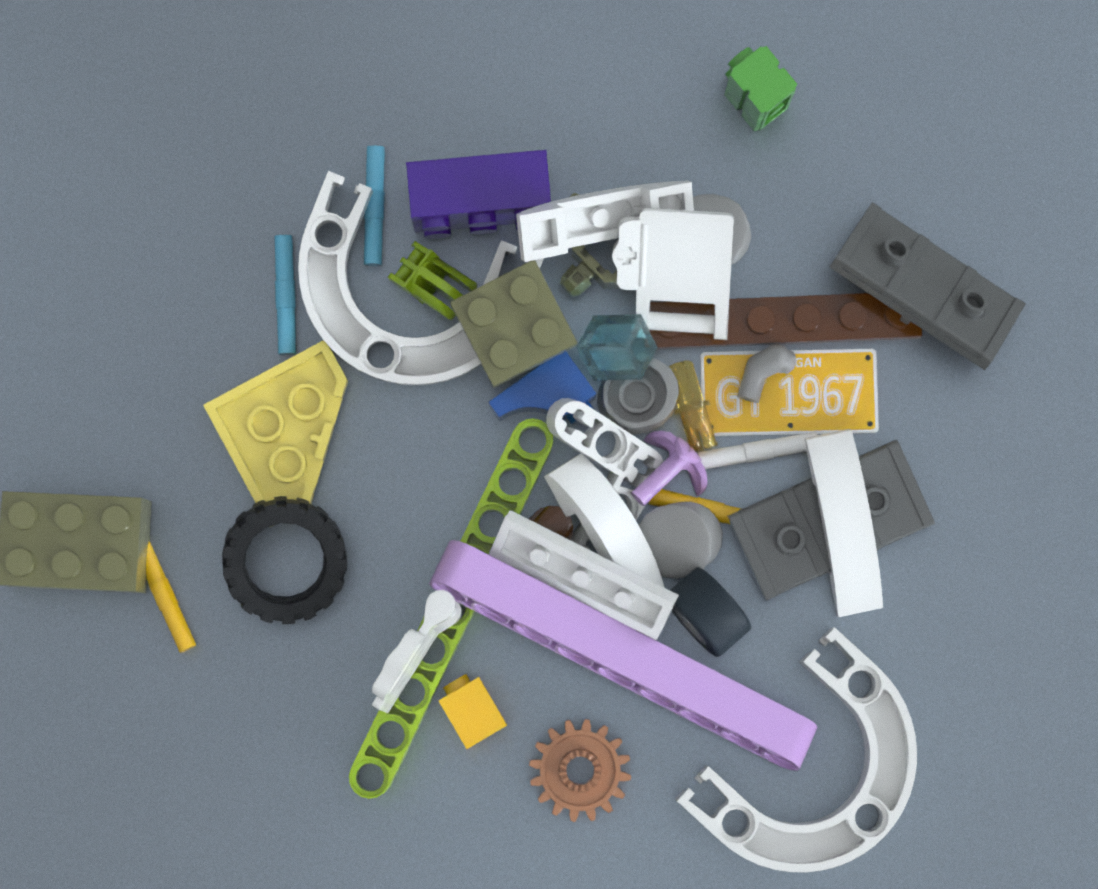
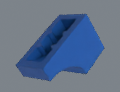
[488,352,596,425]

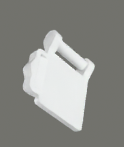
[612,208,734,340]
[372,590,462,713]

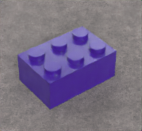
[406,150,551,239]

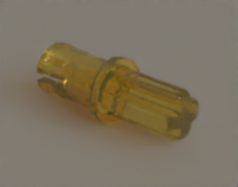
[668,360,718,452]

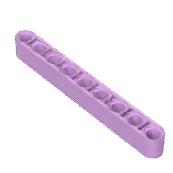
[429,540,818,771]

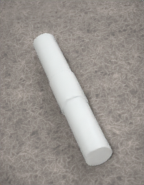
[698,432,817,469]

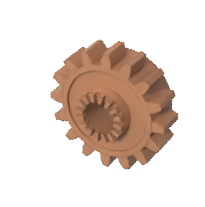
[529,719,631,822]

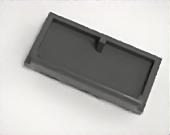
[829,202,1026,370]
[727,439,935,601]

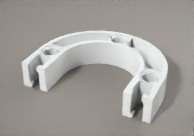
[298,171,544,385]
[675,627,917,873]

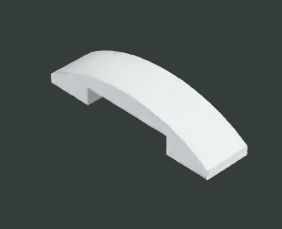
[516,180,694,262]
[805,429,883,617]
[544,453,665,634]

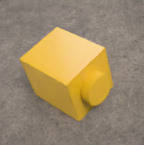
[438,674,508,749]

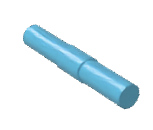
[364,145,385,266]
[274,235,296,355]

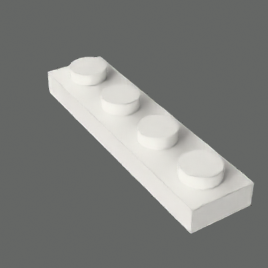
[489,510,679,640]

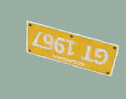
[700,349,879,436]

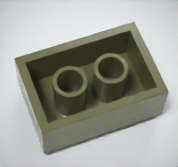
[0,491,152,593]

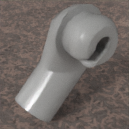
[737,344,796,403]

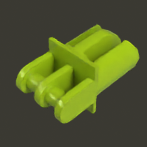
[387,241,478,320]

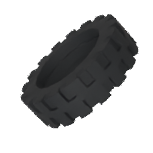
[222,496,347,624]

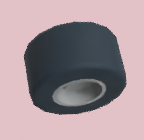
[670,567,751,657]

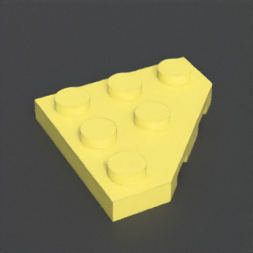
[203,340,348,527]

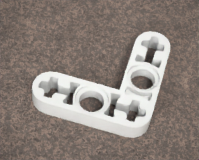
[546,398,664,554]

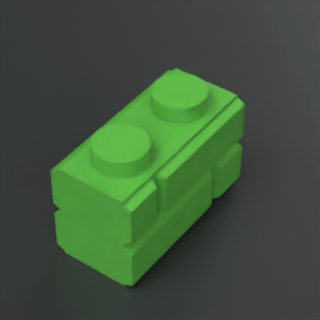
[724,46,797,131]

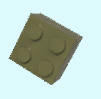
[450,260,578,389]

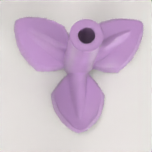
[631,431,707,506]

